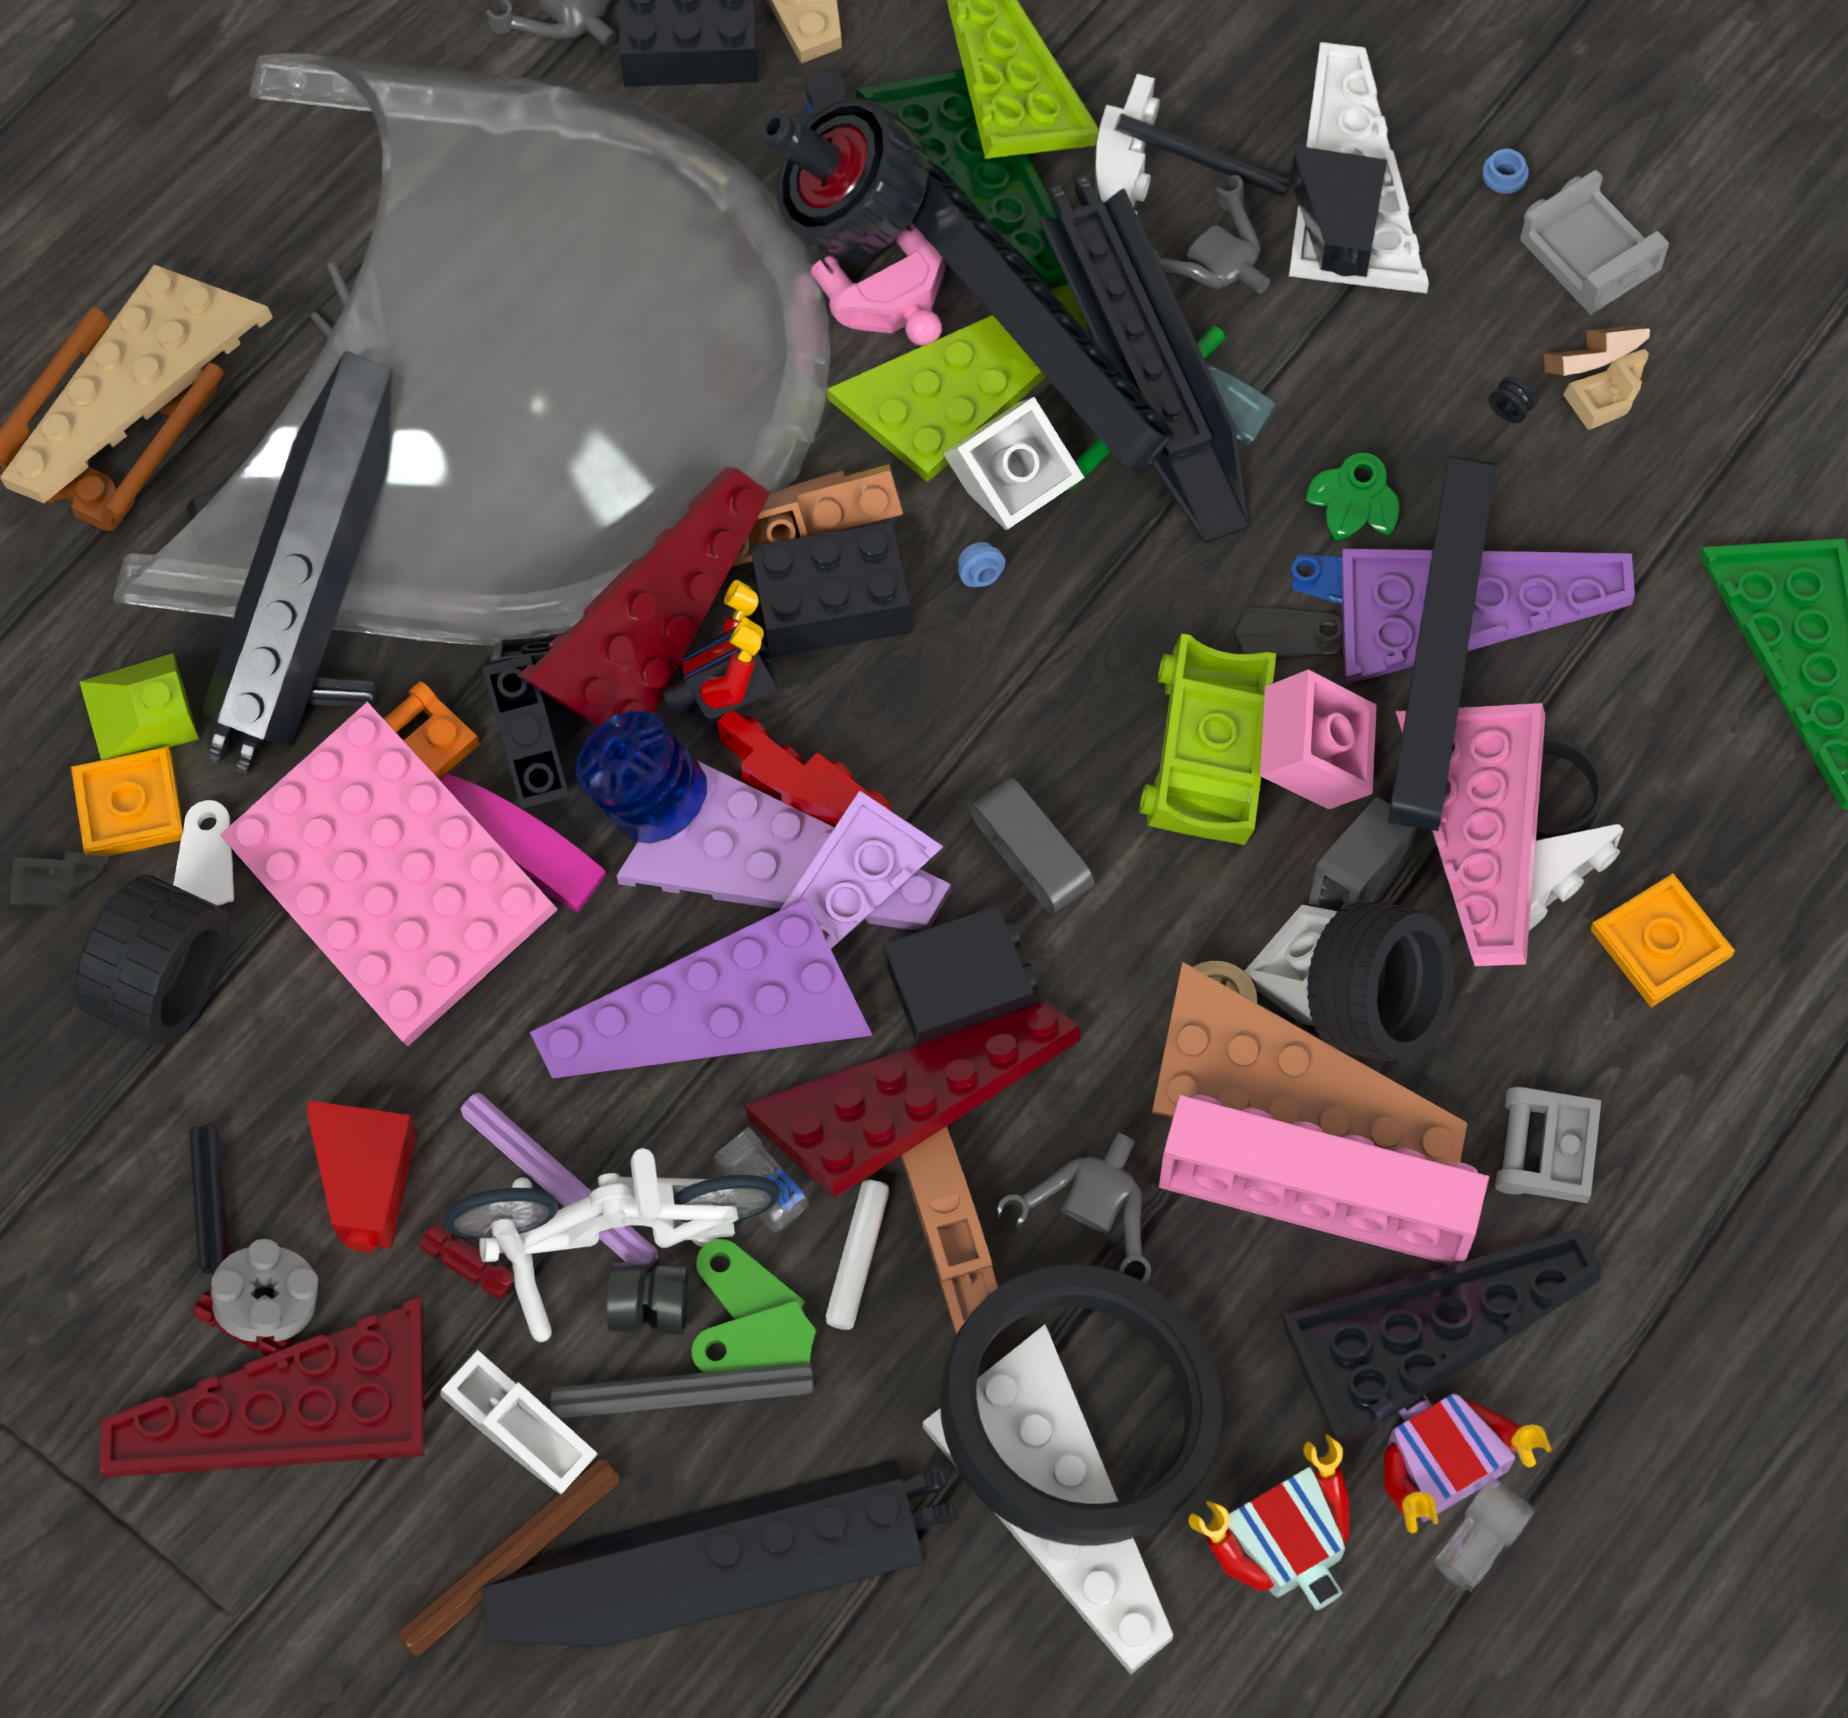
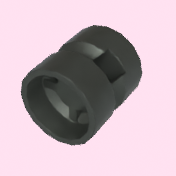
[607,1263,689,1335]

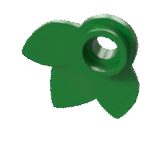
[1306,453,1400,542]

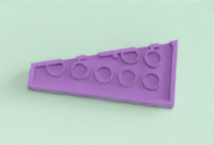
[1341,549,1635,686]
[530,898,872,1078]

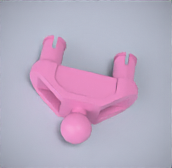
[810,222,947,346]

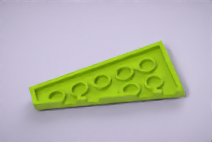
[947,0,1099,159]

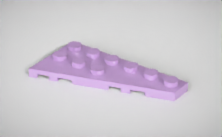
[617,758,951,932]

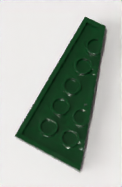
[855,69,1068,288]

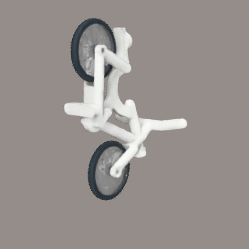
[443,1148,780,1342]

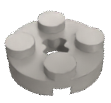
[211,1239,318,1342]

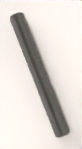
[550,1363,814,1419]

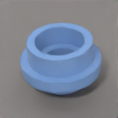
[1482,149,1529,194]
[958,542,1005,587]

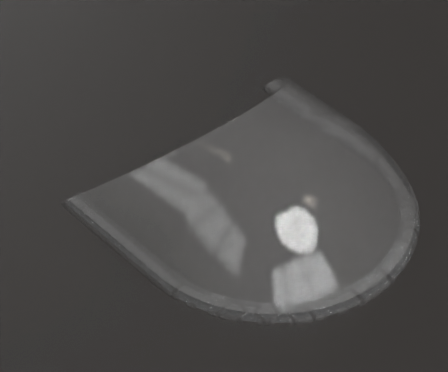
[113,53,831,645]

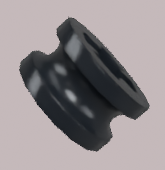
[1488,377,1537,423]

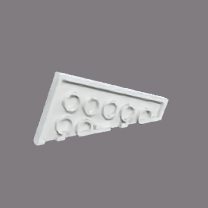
[1289,42,1429,293]
[923,1325,1173,1674]

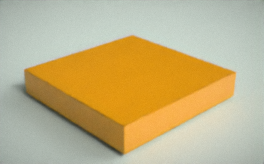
[71,746,184,860]
[1590,873,1735,1007]

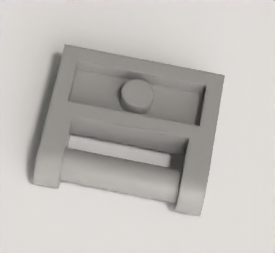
[1495,1087,1601,1203]

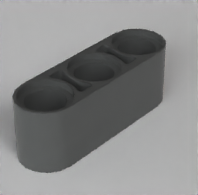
[968,778,1095,914]

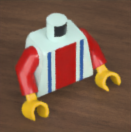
[1189,1435,1350,1610]

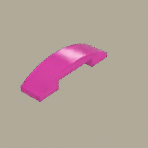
[440,774,606,913]

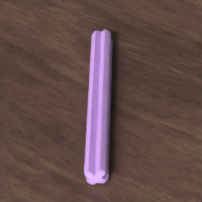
[461,1093,659,1271]

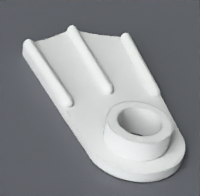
[173,800,234,906]

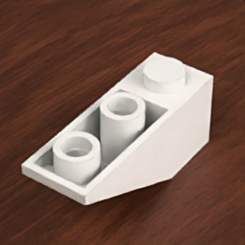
[1529,824,1624,930]

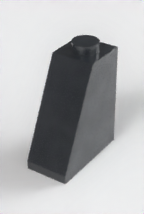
[1291,145,1387,278]

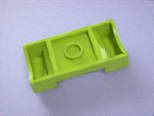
[1139,634,1276,845]

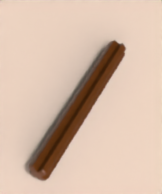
[398,1459,620,1656]

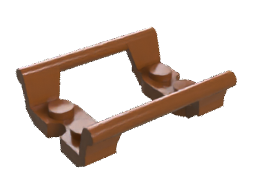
[0,307,224,531]

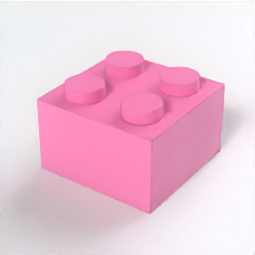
[1260,670,1377,809]

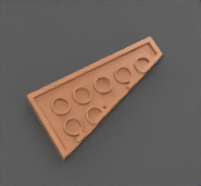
[1152,962,1467,1165]

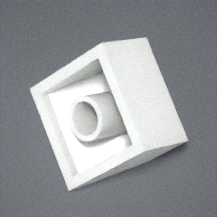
[943,397,1084,530]

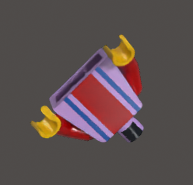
[1383,1394,1551,1533]

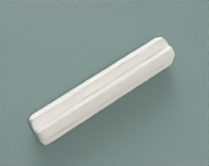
[826,1180,889,1330]

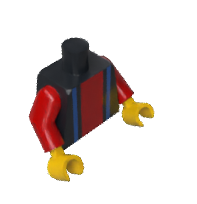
[662,580,778,720]

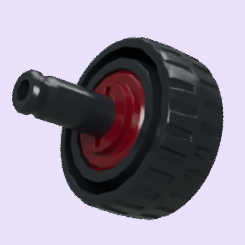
[761,98,929,261]

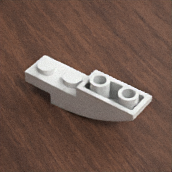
[1094,74,1160,214]

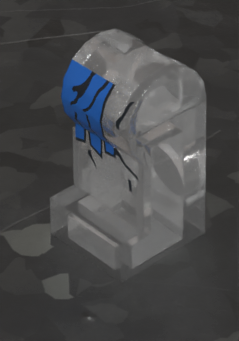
[713,1127,810,1233]

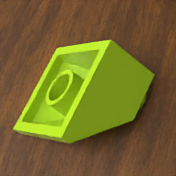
[80,653,199,760]

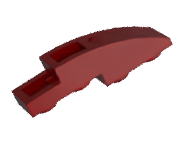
[718,710,892,827]

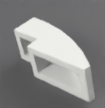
[440,1350,598,1495]

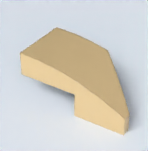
[1563,349,1649,430]

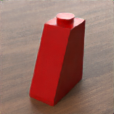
[307,1101,417,1252]

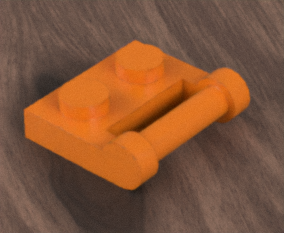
[383,681,480,779]

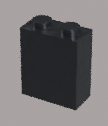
[884,905,1039,1045]

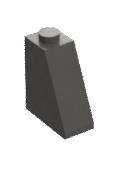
[1308,797,1417,912]

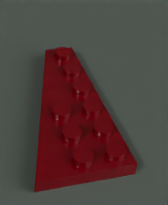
[518,466,771,747]
[744,1001,1081,1198]
[99,1296,425,1478]

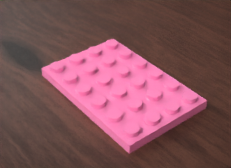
[220,702,558,1046]

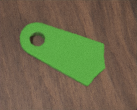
[696,1239,804,1320]
[692,1301,816,1373]

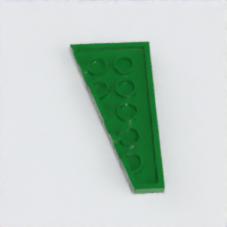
[1699,539,1848,810]

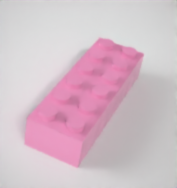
[1159,1095,1489,1265]

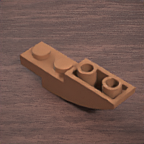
[732,464,903,566]
[901,1126,998,1335]

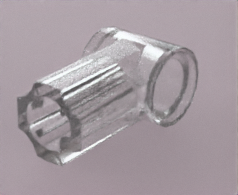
[1433,1477,1537,1592]

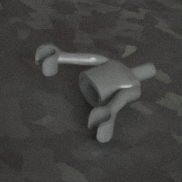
[486,0,617,47]
[1153,175,1270,294]
[997,1133,1151,1284]

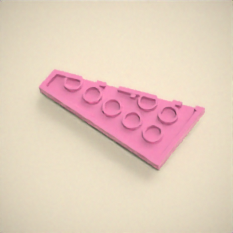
[1396,703,1545,966]

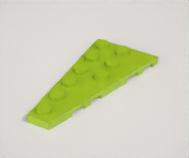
[827,284,1091,483]

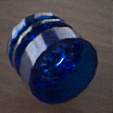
[576,711,707,844]

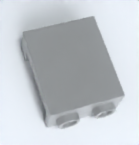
[1520,170,1669,315]

